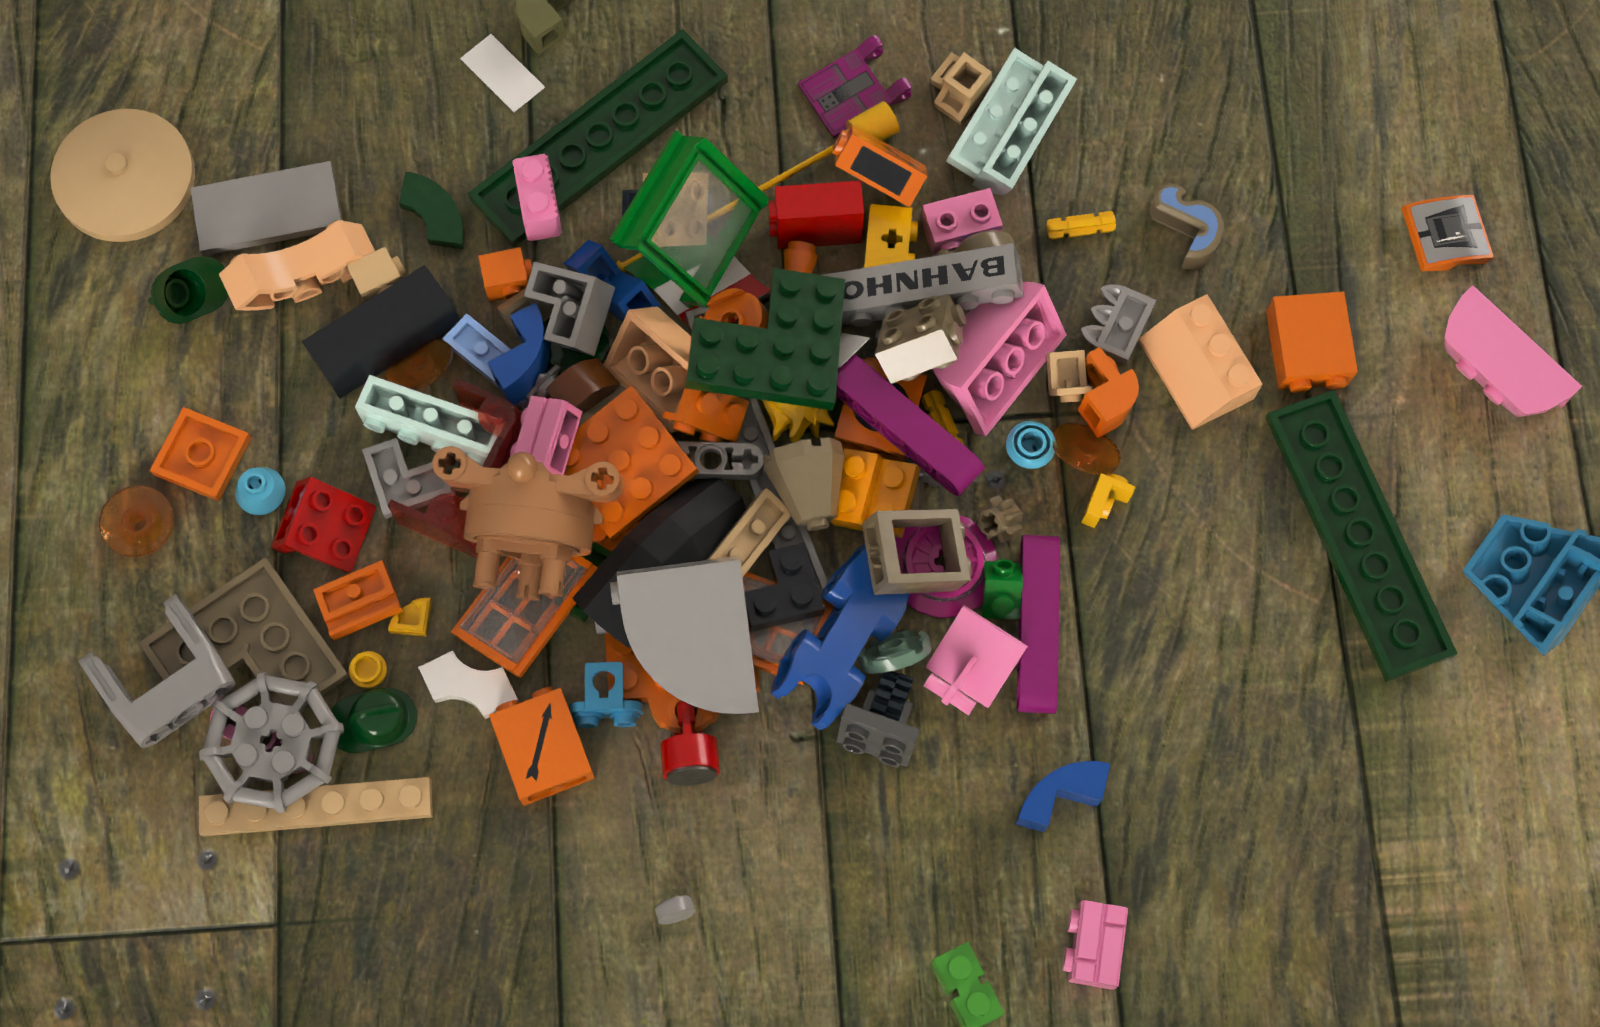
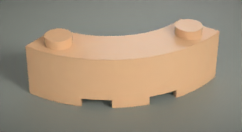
[219,220,375,311]

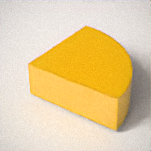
[388,598,432,637]

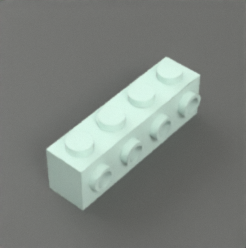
[355,375,511,468]

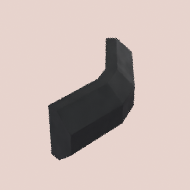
[573,478,746,648]

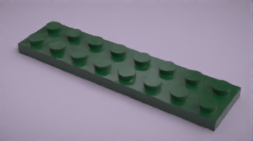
[468,29,728,247]
[1265,390,1458,682]

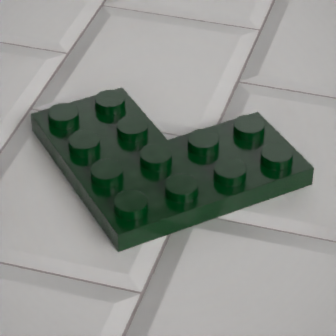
[685,268,845,411]

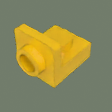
[1081,473,1135,528]

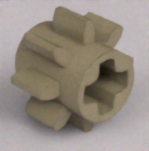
[977,495,1023,543]

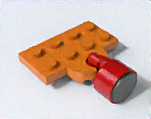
[605,623,760,786]

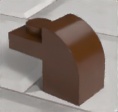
[545,358,620,415]

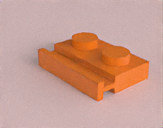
[313,560,403,641]

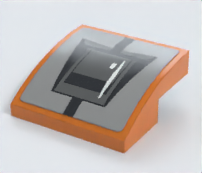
[1401,195,1494,271]

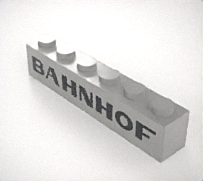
[823,243,1024,327]

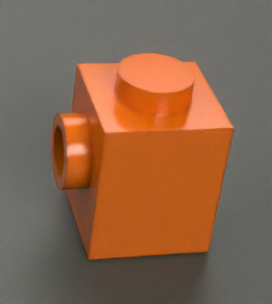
[478,247,533,302]

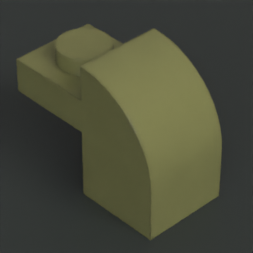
[516,0,574,55]

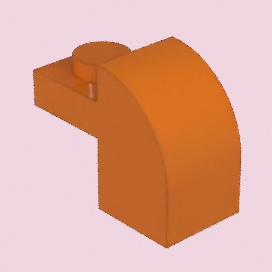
[1078,347,1139,438]

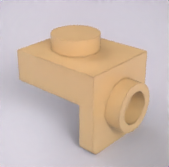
[1046,350,1092,403]

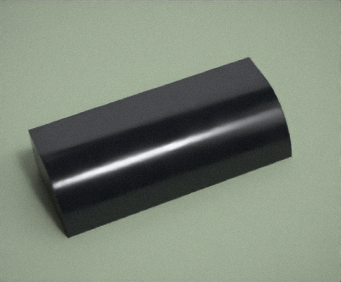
[302,265,461,399]

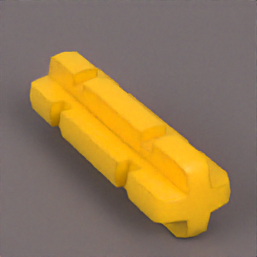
[1046,211,1116,240]
[922,390,964,445]

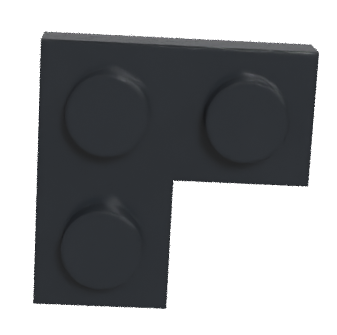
[744,543,825,632]

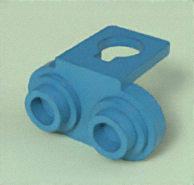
[568,662,644,728]

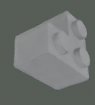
[524,262,615,356]

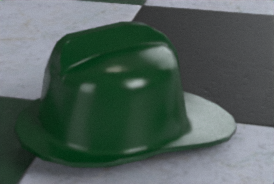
[148,256,228,324]
[331,688,417,753]

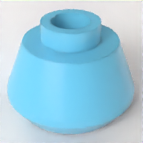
[1006,421,1056,469]
[235,467,286,515]

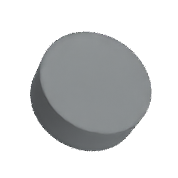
[655,896,696,925]

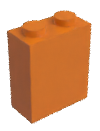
[1266,291,1358,393]

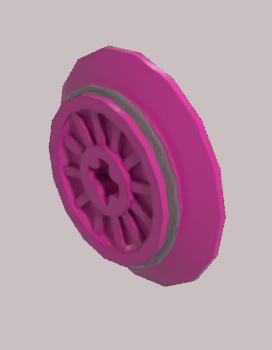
[895,515,997,618]

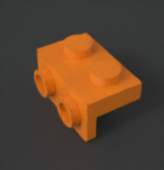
[662,388,749,443]

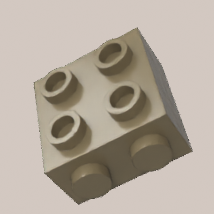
[875,294,966,384]

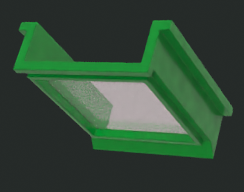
[609,131,771,308]

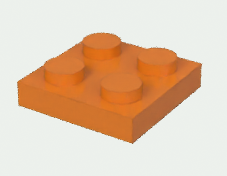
[150,407,252,502]

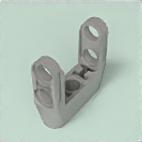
[78,593,236,748]

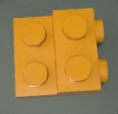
[830,448,921,538]

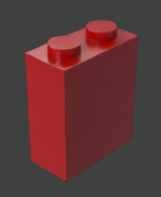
[768,180,864,249]

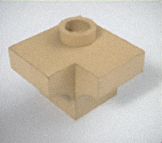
[930,52,993,126]

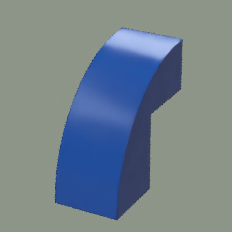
[563,240,661,322]
[487,302,550,407]
[1015,761,1111,832]

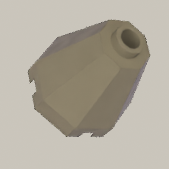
[763,437,844,531]

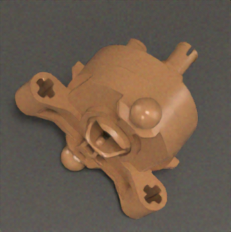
[432,446,625,601]

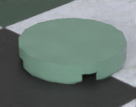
[857,630,932,674]

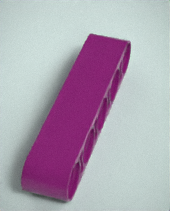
[836,354,984,496]
[1016,535,1060,714]

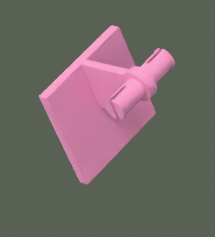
[923,605,1028,716]

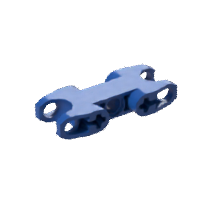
[770,544,910,730]

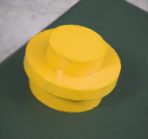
[349,651,387,689]

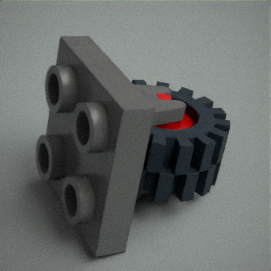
[836,671,920,768]

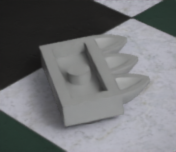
[1081,284,1157,365]

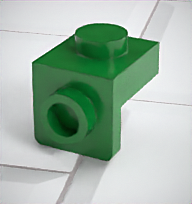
[981,559,1023,620]

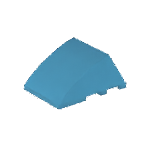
[1463,514,1600,656]

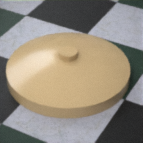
[50,109,195,242]

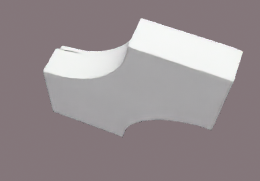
[418,651,520,719]

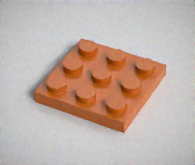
[564,385,700,541]

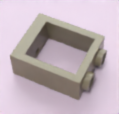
[862,509,972,595]

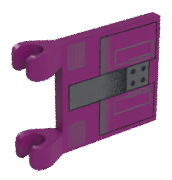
[798,35,912,139]

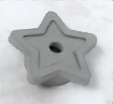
[526,365,561,401]

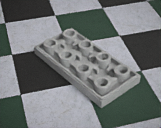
[190,161,342,256]

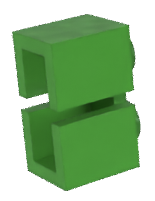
[930,942,1005,1027]

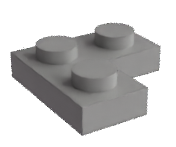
[362,438,456,519]

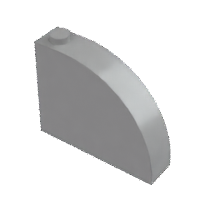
[610,556,759,714]

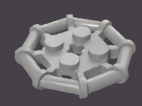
[199,672,344,813]

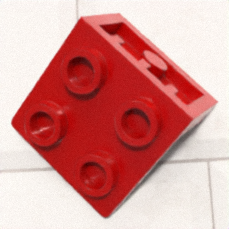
[270,476,376,573]

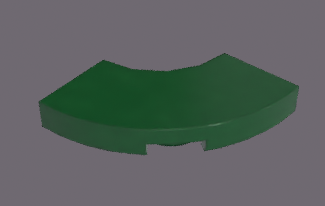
[399,171,465,249]

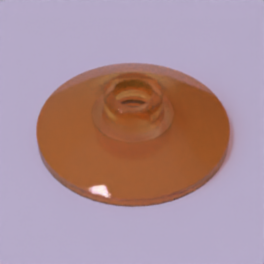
[384,339,453,390]
[1053,423,1121,475]
[99,485,174,557]

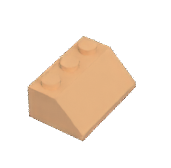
[1138,294,1263,430]
[603,307,691,433]

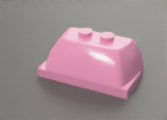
[933,282,1067,437]
[1444,285,1582,417]

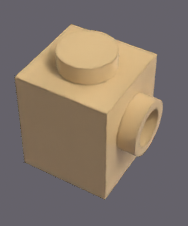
[346,247,407,302]

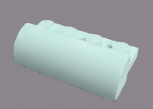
[946,48,1077,195]

